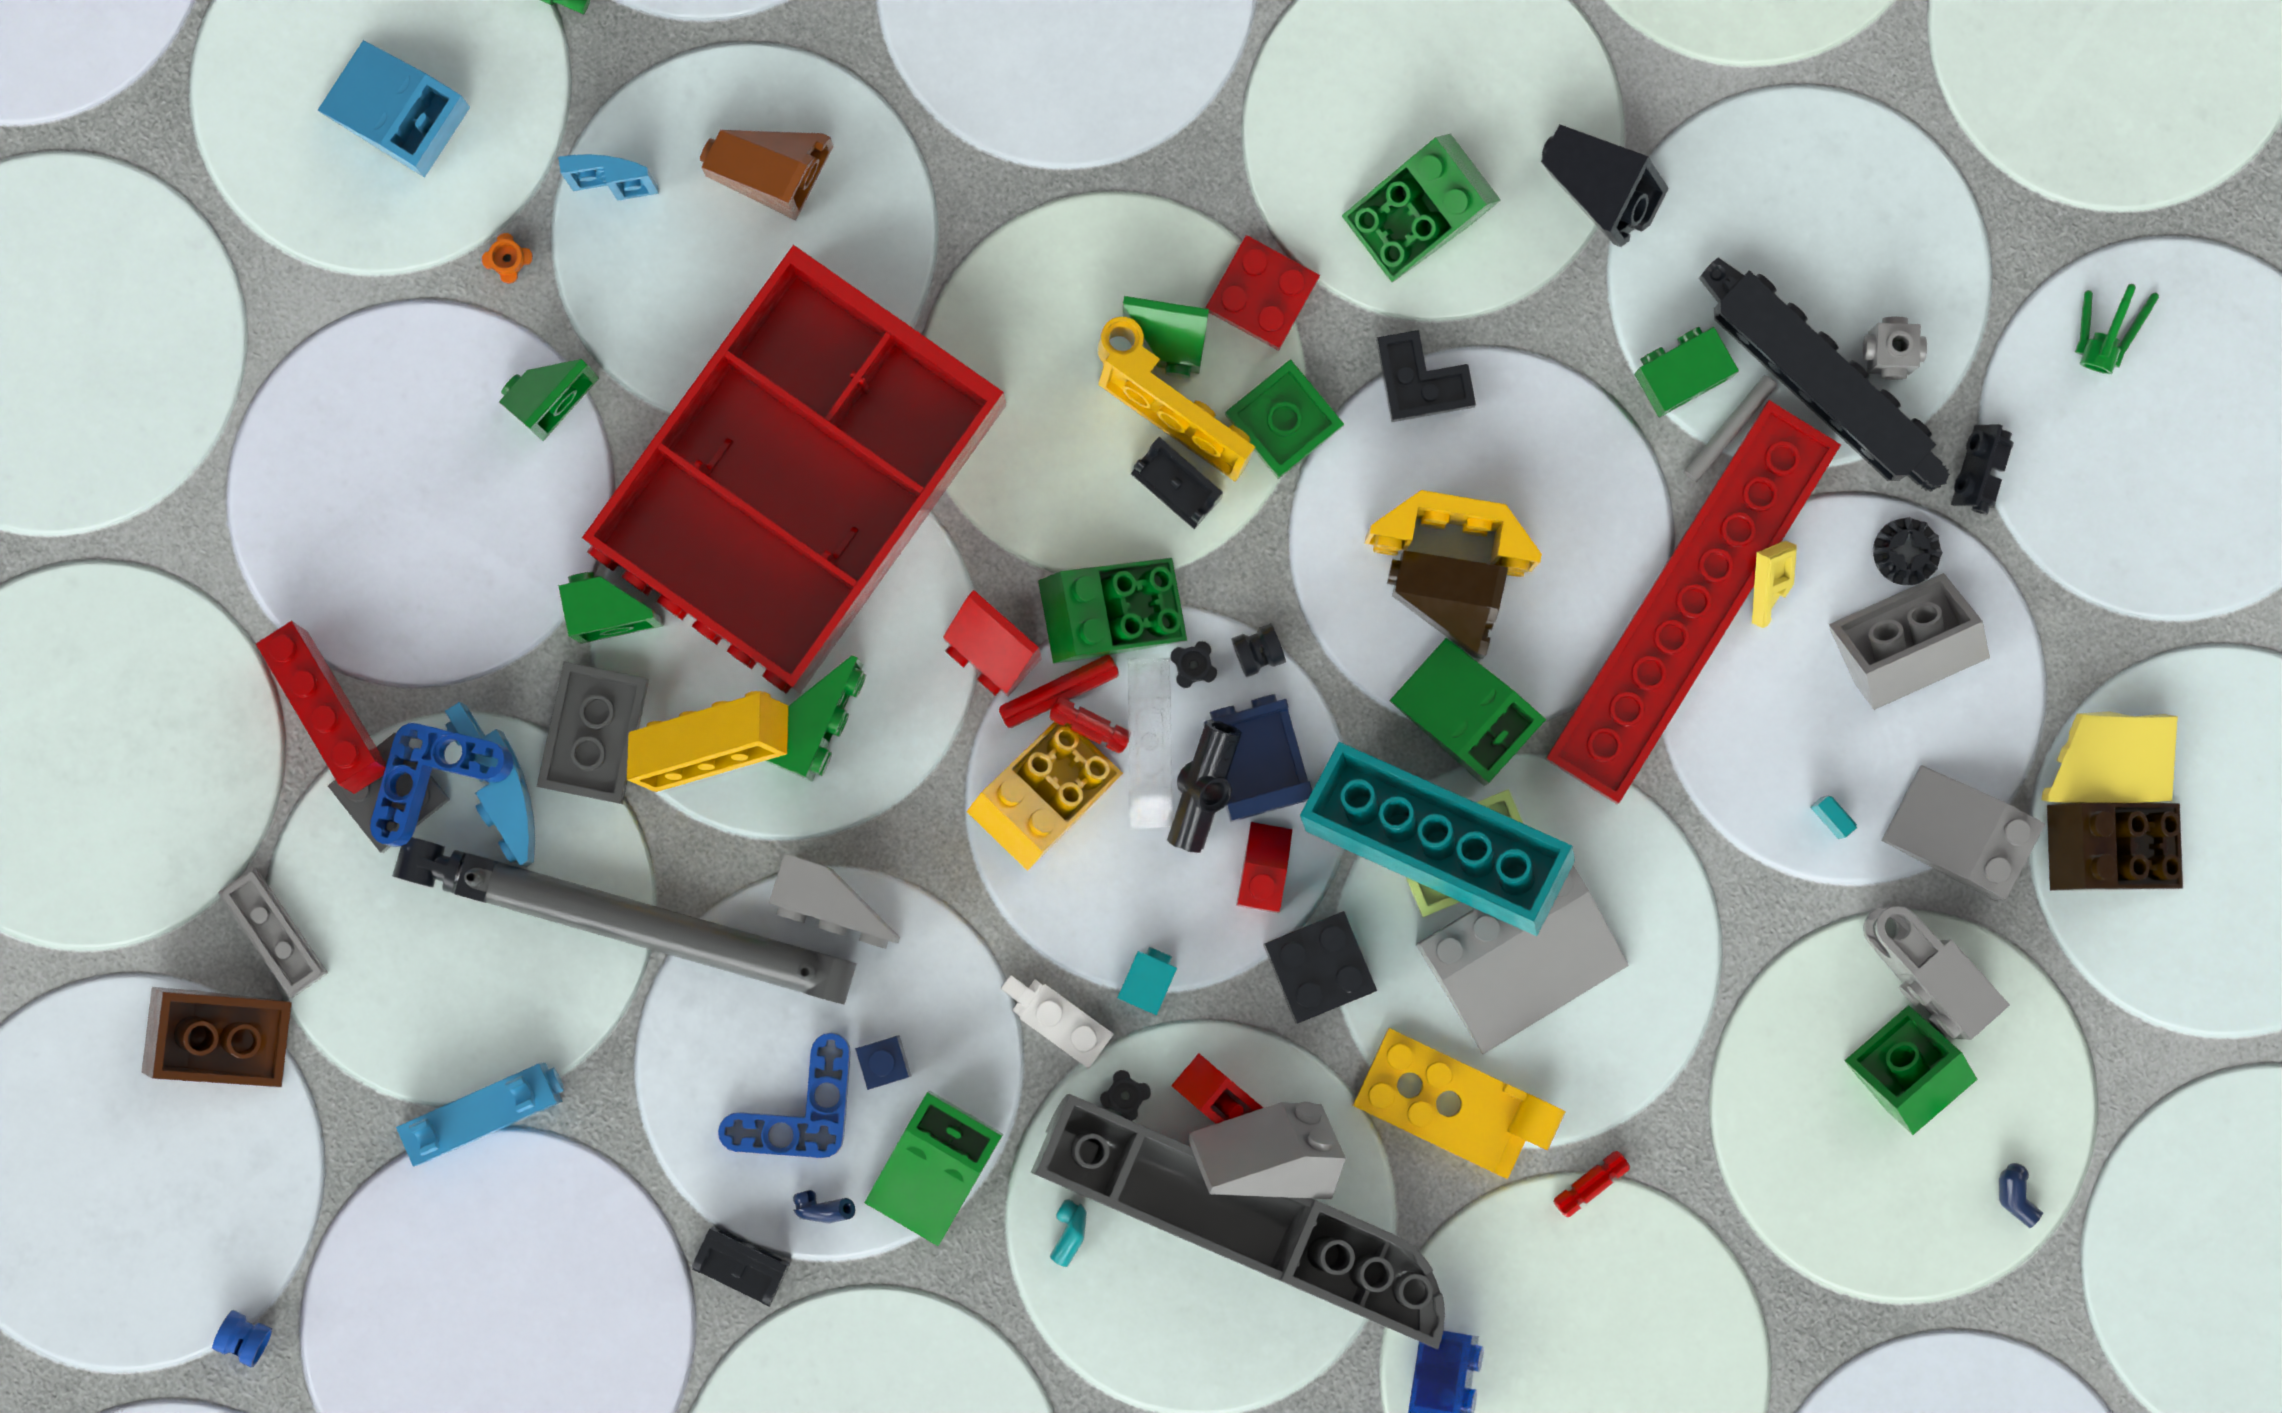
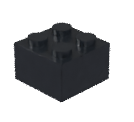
[1263,911,1377,1024]

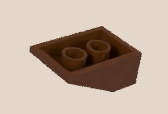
[141,987,292,1087]

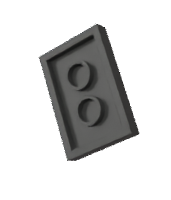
[536,661,649,804]

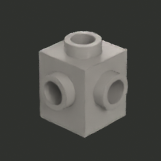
[1863,317,1927,380]

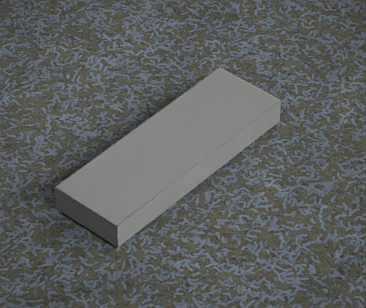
[218,868,328,998]

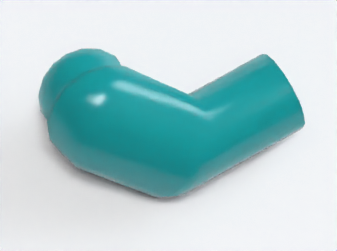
[1050,1199,1087,1267]

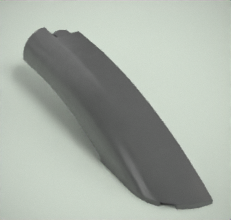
[1030,1094,1445,1349]

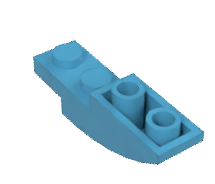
[445,702,535,867]

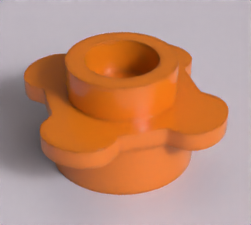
[482,233,533,284]

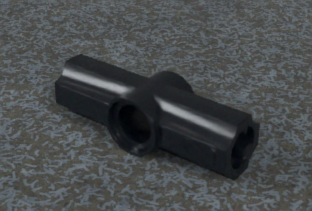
[1167,720,1242,853]

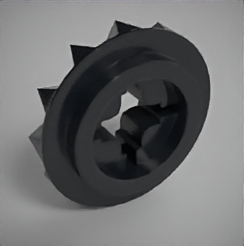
[1873,517,1943,586]

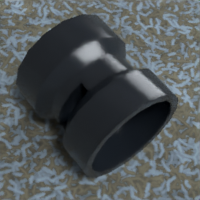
[1231,623,1286,678]

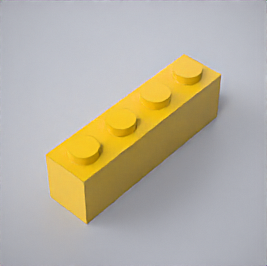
[627,691,788,792]

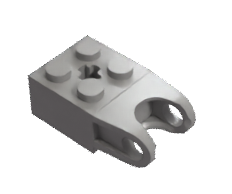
[1863,906,2010,1040]

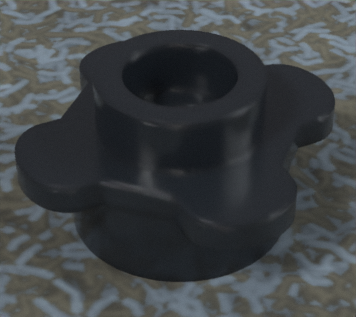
[1170,641,1217,688]
[1100,1070,1151,1121]

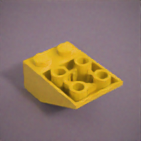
[966,722,1123,871]

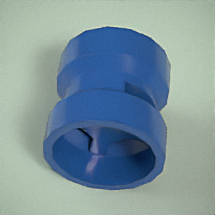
[212,1310,272,1368]

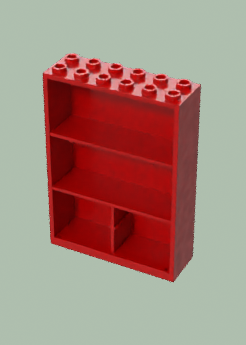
[582,245,1006,694]

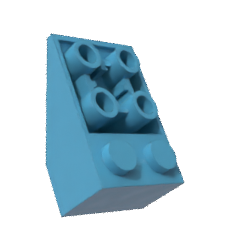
[318,40,470,178]

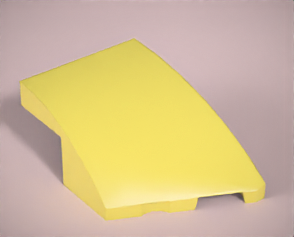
[2042,711,2178,803]

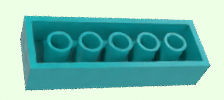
[1300,742,1575,936]

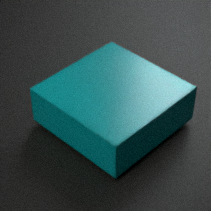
[1810,795,1857,839]

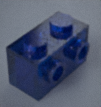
[1408,1330,1484,1413]

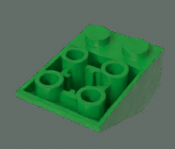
[1342,133,1501,282]
[1038,558,1187,664]
[1389,638,1546,786]
[765,655,867,782]
[864,1091,1004,1246]

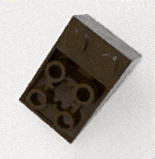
[2047,802,2183,891]

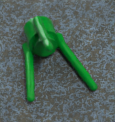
[2075,283,2159,374]

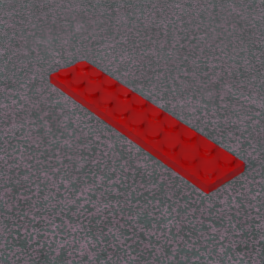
[1545,400,1841,804]

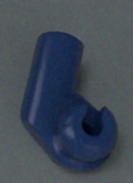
[1999,1163,2043,1228]
[793,1190,856,1224]

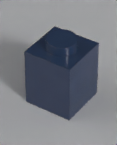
[855,1035,912,1090]

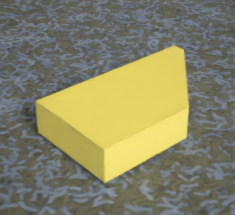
[1752,540,1797,628]

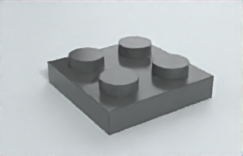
[328,733,450,853]

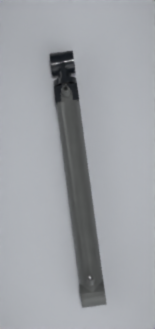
[392,837,857,1005]

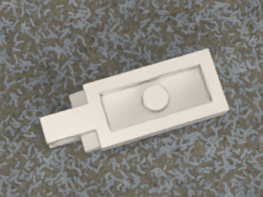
[1001,975,1114,1069]

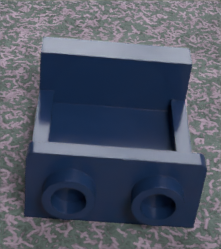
[1203,694,1312,822]

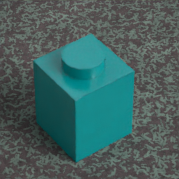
[1117,947,1177,1016]

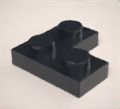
[1376,330,1476,422]

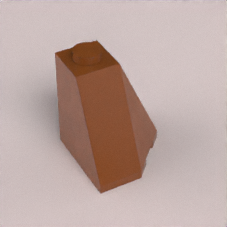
[700,130,834,221]

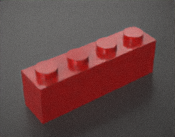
[256,620,387,794]

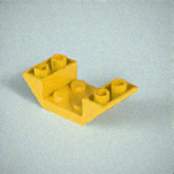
[1364,490,1542,577]

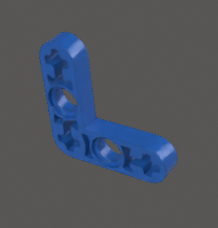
[370,723,514,847]
[718,1033,851,1158]

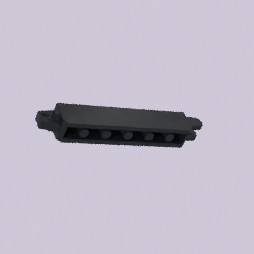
[1699,257,1950,492]

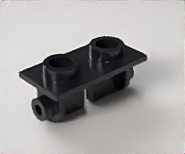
[1951,424,2014,515]

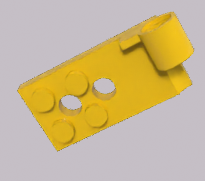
[1098,317,1255,482]
[1352,1028,1566,1179]

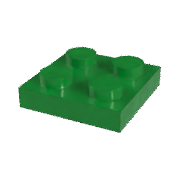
[1225,359,1344,479]

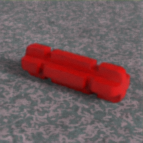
[1049,697,1131,753]
[1554,1151,1630,1217]

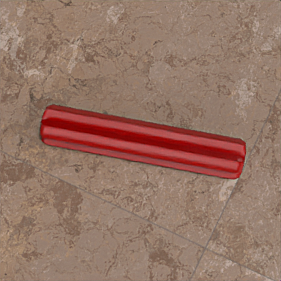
[999,655,1119,728]

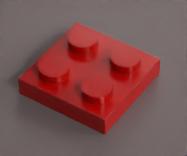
[1205,235,1320,351]

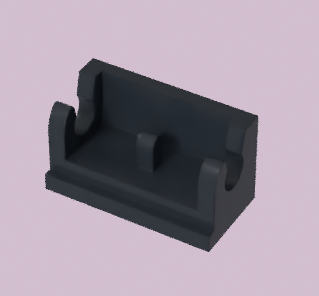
[1131,437,1223,530]
[692,1226,791,1307]

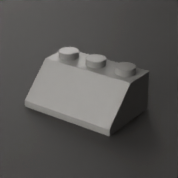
[1829,573,1990,710]

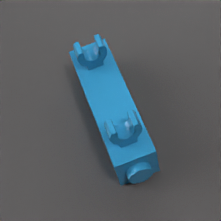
[396,1063,564,1167]

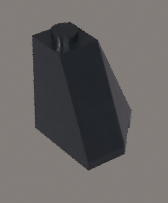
[1541,124,1669,247]

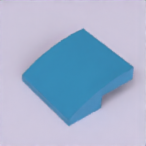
[558,154,659,201]

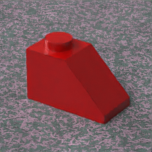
[1236,822,1293,913]
[1171,1053,1263,1124]

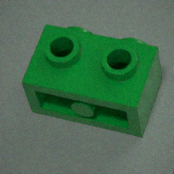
[1634,327,1739,418]

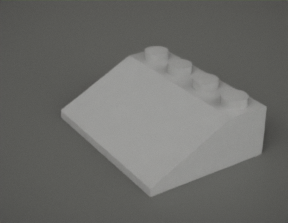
[1416,866,1629,1054]

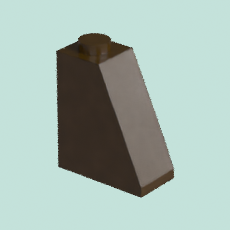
[1387,550,1508,659]

